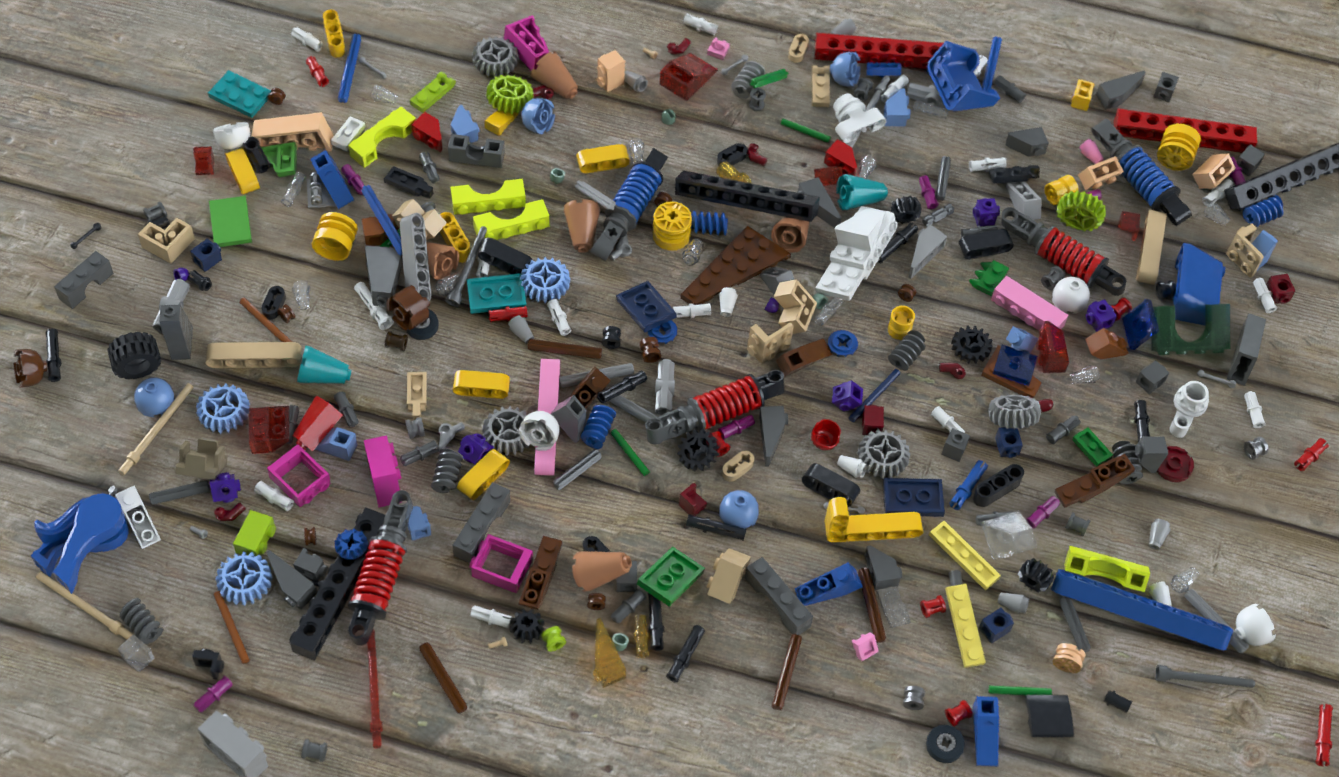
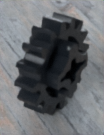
[951,325,993,364]
[677,429,720,472]

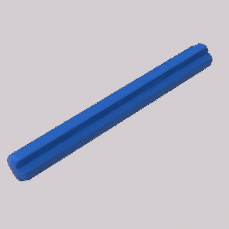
[338,34,361,103]
[982,36,1002,92]
[361,185,402,256]

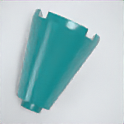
[836,174,888,210]
[297,345,352,384]

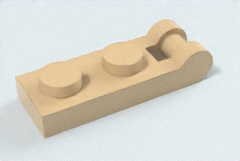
[812,65,830,107]

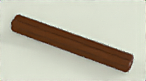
[527,339,602,359]
[858,568,886,643]
[772,634,802,710]
[419,642,467,714]

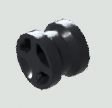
[1156,280,1176,300]
[602,326,621,349]

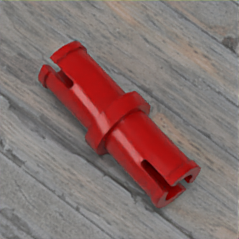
[305,56,329,87]
[488,306,528,322]
[1294,438,1329,471]

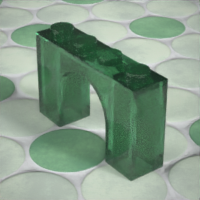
[1151,304,1231,355]

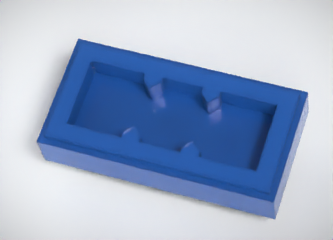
[866,63,901,77]

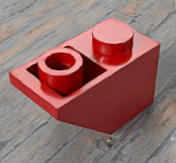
[411,112,442,152]
[824,139,857,176]

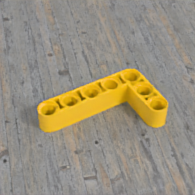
[824,497,923,543]

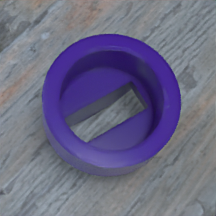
[173,267,190,281]
[764,297,780,313]

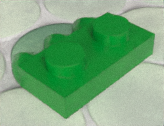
[969,260,1009,297]

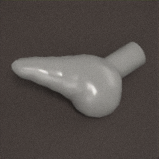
[609,234,632,261]
[438,422,465,451]

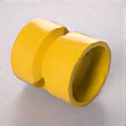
[1044,175,1079,205]
[888,305,915,340]

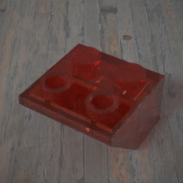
[1036,321,1069,373]
[249,406,289,454]

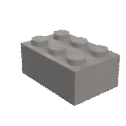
[198,710,268,777]

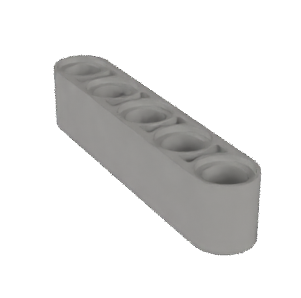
[400,213,431,301]

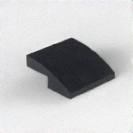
[1025,695,1074,737]

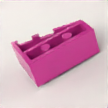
[504,15,549,71]
[363,435,402,508]

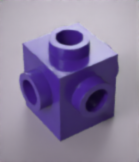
[973,198,1000,227]
[1085,299,1117,332]
[832,380,863,411]
[458,433,493,465]
[210,472,241,503]

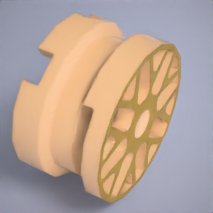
[1053,643,1085,673]

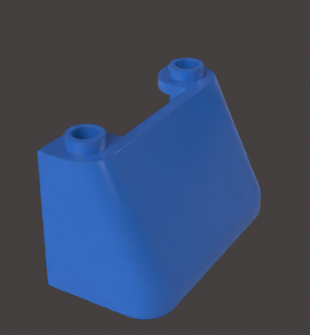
[927,41,1000,112]
[1169,243,1226,327]

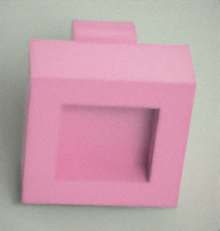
[707,37,730,60]
[852,632,879,661]

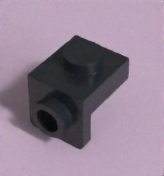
[192,649,224,680]

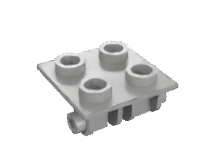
[307,171,343,209]

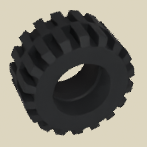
[107,332,161,380]

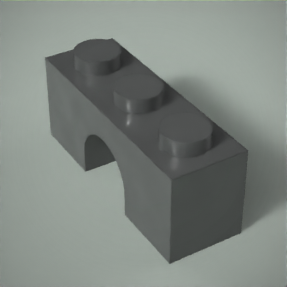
[448,134,505,168]
[54,251,113,309]

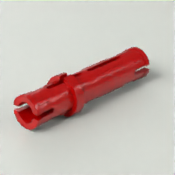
[1315,704,1333,766]

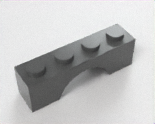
[453,482,511,564]
[745,557,813,635]

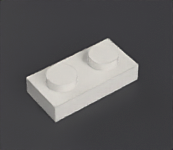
[331,116,366,151]

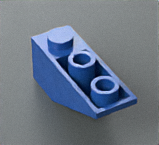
[310,150,354,209]
[794,563,863,606]
[972,696,999,766]

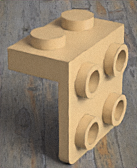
[1226,224,1263,278]
[747,323,794,364]

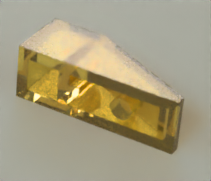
[592,618,626,688]

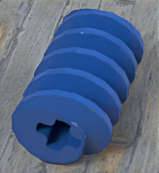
[1243,195,1283,227]
[691,211,728,236]
[581,405,616,449]

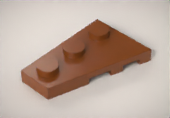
[981,345,1041,398]

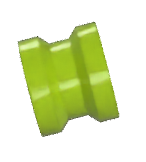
[541,626,566,652]

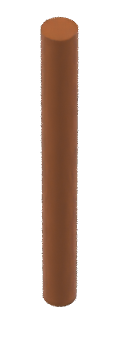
[239,298,292,342]
[213,591,250,664]

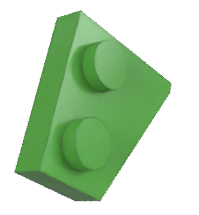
[261,142,297,177]

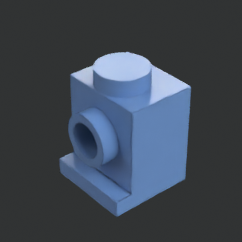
[1006,326,1038,355]
[408,506,431,540]

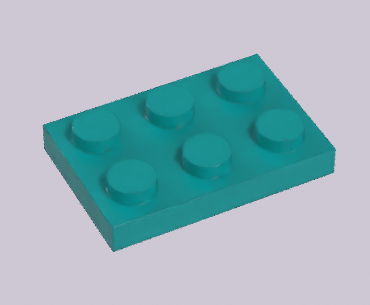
[208,70,271,118]
[467,274,527,314]

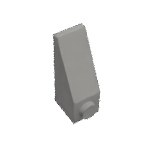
[1004,182,1042,220]
[908,224,947,279]

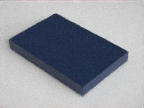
[616,281,677,333]
[883,478,945,517]

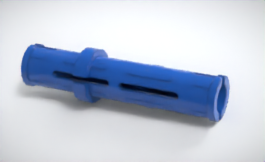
[949,460,988,510]

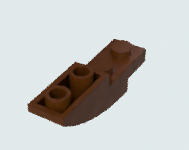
[1055,454,1135,508]
[518,536,562,610]

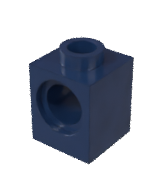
[190,238,222,272]
[995,427,1023,458]
[979,608,1014,644]

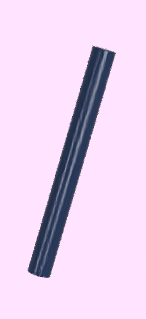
[848,369,901,423]

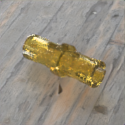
[633,614,650,658]

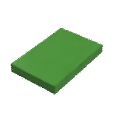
[209,196,252,247]

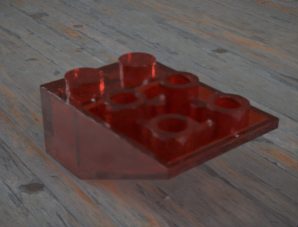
[659,53,718,101]

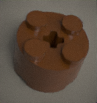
[387,285,430,331]

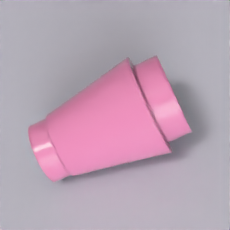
[1079,139,1104,164]

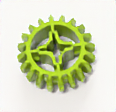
[486,74,533,114]
[1057,190,1106,232]

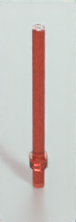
[367,630,383,749]

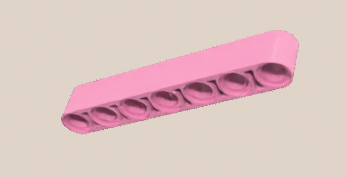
[534,359,560,476]

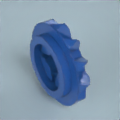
[648,320,677,344]
[828,330,858,358]
[335,528,368,559]

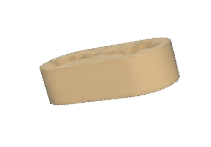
[788,34,809,63]
[722,451,754,482]

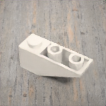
[115,486,161,549]

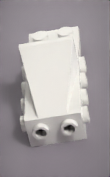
[815,206,897,301]

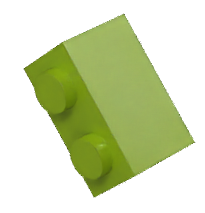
[233,510,276,557]

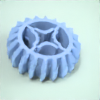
[520,256,570,303]
[196,383,250,434]
[216,551,273,606]

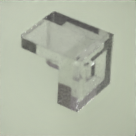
[118,634,154,672]

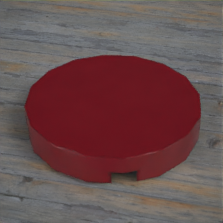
[1157,446,1194,483]

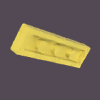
[929,521,1001,590]
[945,584,986,668]

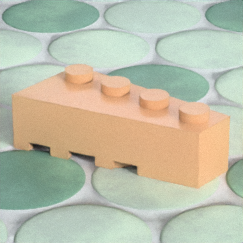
[251,112,334,152]

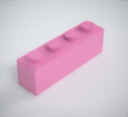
[991,276,1068,339]

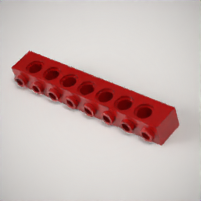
[814,33,943,69]
[1114,109,1257,153]

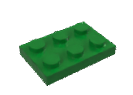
[637,546,705,607]

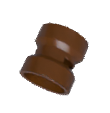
[639,337,662,363]

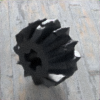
[891,195,922,224]
[1018,558,1054,593]
[510,608,545,644]

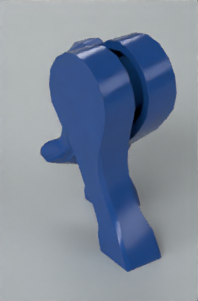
[30,493,129,594]

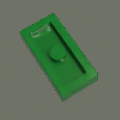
[1072,427,1113,467]

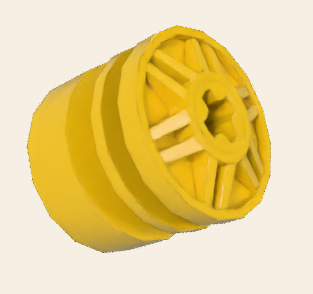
[1157,124,1201,171]
[652,202,692,251]
[311,212,358,261]

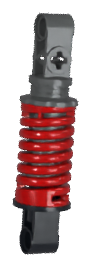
[1001,207,1126,296]
[645,370,785,444]
[348,490,413,646]

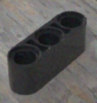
[958,229,1014,260]
[478,238,532,275]
[802,463,861,507]
[973,464,1024,507]

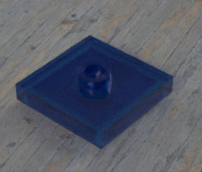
[1122,299,1159,350]
[992,344,1038,386]

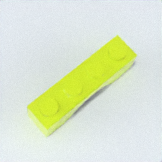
[348,106,416,168]
[451,179,526,215]
[473,199,550,240]
[1064,546,1150,593]

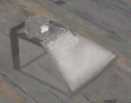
[981,511,1038,561]

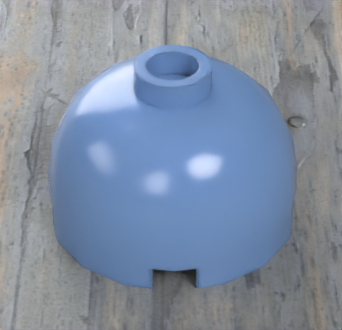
[830,52,860,87]
[522,98,555,134]
[134,378,175,417]
[719,490,759,529]

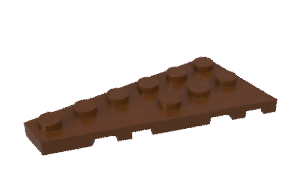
[681,226,791,305]

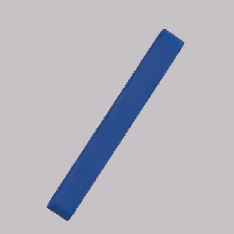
[1051,569,1234,650]

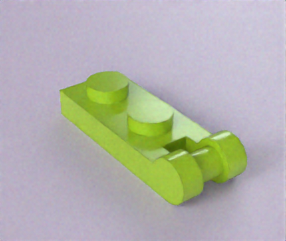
[410,71,456,113]

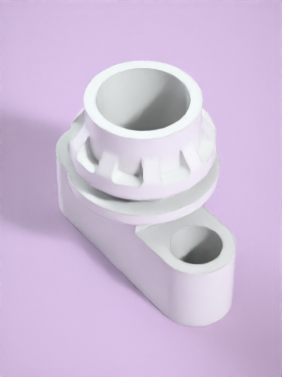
[833,93,887,143]
[1170,381,1209,438]

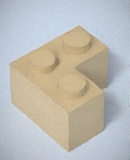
[392,199,447,240]
[138,218,195,264]
[774,279,817,334]
[707,548,751,604]

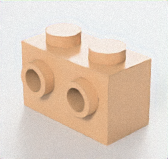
[597,50,625,93]
[1192,153,1235,189]
[1078,156,1124,190]

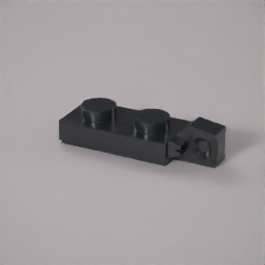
[989,165,1040,184]
[384,166,434,199]

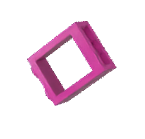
[267,444,331,508]
[469,534,533,594]

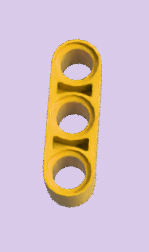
[323,9,345,58]
[576,144,630,173]
[225,148,260,195]
[439,212,470,263]
[453,370,510,399]
[457,449,510,501]

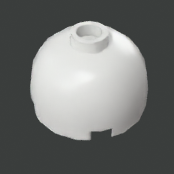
[213,122,250,151]
[1052,277,1090,314]
[519,411,560,451]
[1235,604,1276,646]

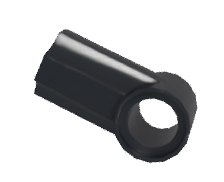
[243,137,271,174]

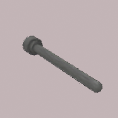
[445,226,487,307]
[1155,665,1256,688]

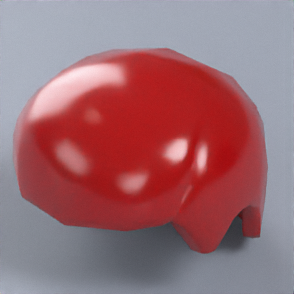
[811,419,841,450]

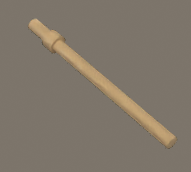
[118,383,194,476]
[36,572,135,642]

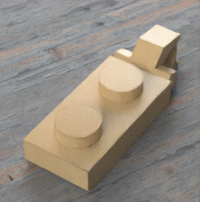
[407,372,427,420]

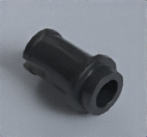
[145,216,170,229]
[187,270,212,291]
[1104,690,1132,713]

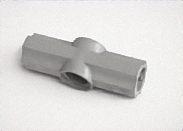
[907,83,945,108]
[152,279,190,334]
[655,359,675,416]

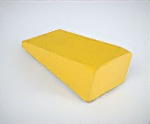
[1071,79,1095,111]
[484,110,519,136]

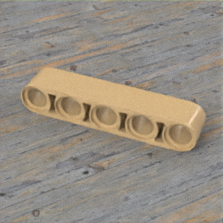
[1136,210,1167,285]
[206,342,302,368]

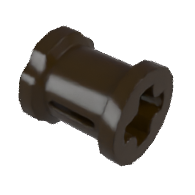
[385,331,408,352]

